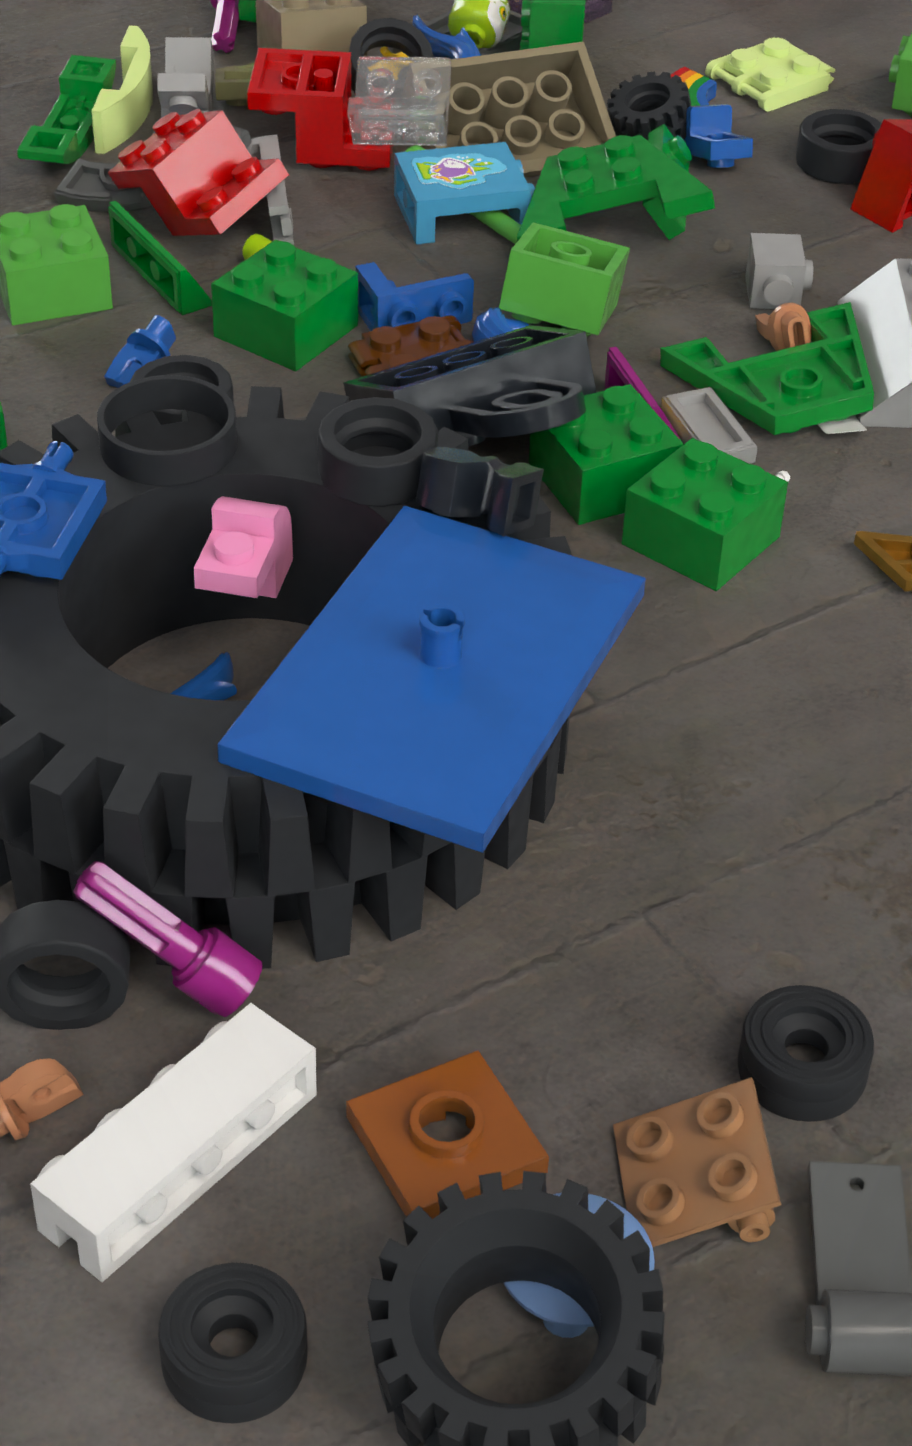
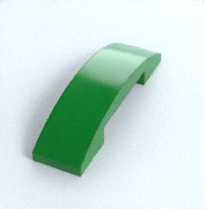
[17,55,116,164]

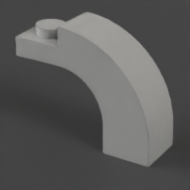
[157,37,214,118]

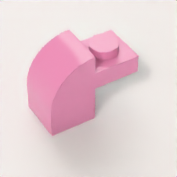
[194,496,293,598]

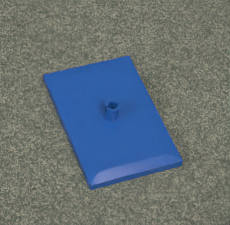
[218,505,646,853]

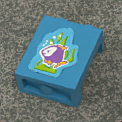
[394,142,535,244]

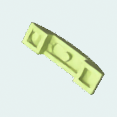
[92,25,153,154]

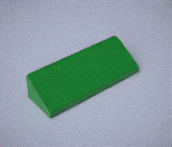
[108,201,212,315]

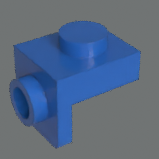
[686,104,753,168]

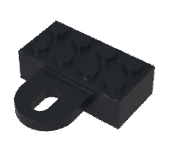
[343,325,597,446]

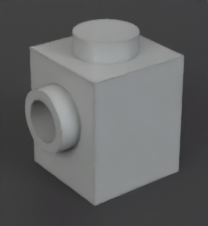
[745,233,813,309]

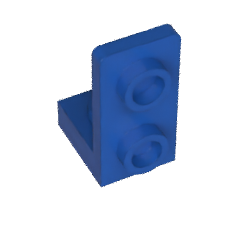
[355,262,474,331]

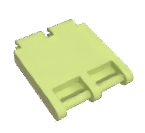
[705,38,835,112]

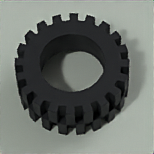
[367,1171,665,1446]

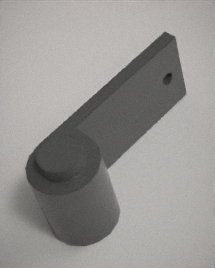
[805,1161,912,1377]

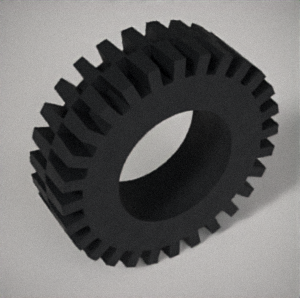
[0,386,573,969]

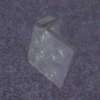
[348,57,452,146]

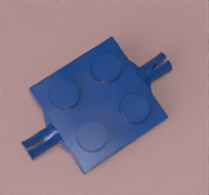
[0,441,107,580]

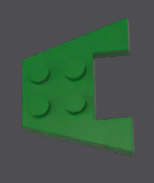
[517,135,715,241]
[660,302,874,435]

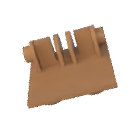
[613,1077,781,1247]

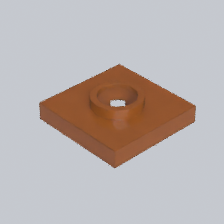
[346,1050,549,1219]

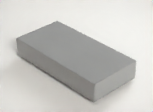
[661,387,757,464]

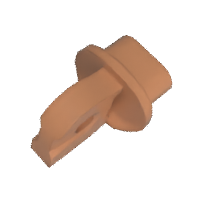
[755,302,811,351]
[0,1058,83,1140]

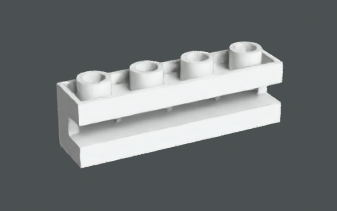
[30,1003,317,1282]

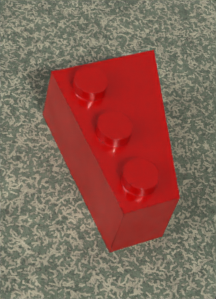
[850,119,912,233]

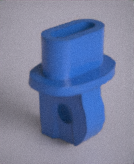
[104,315,176,388]

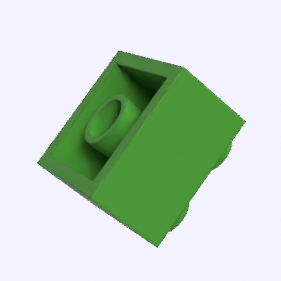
[0,204,113,326]
[499,222,630,337]

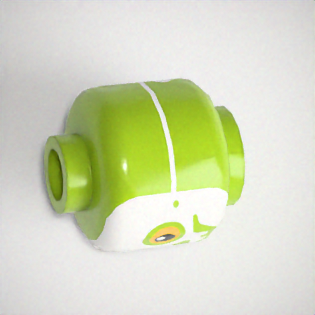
[448,0,510,49]

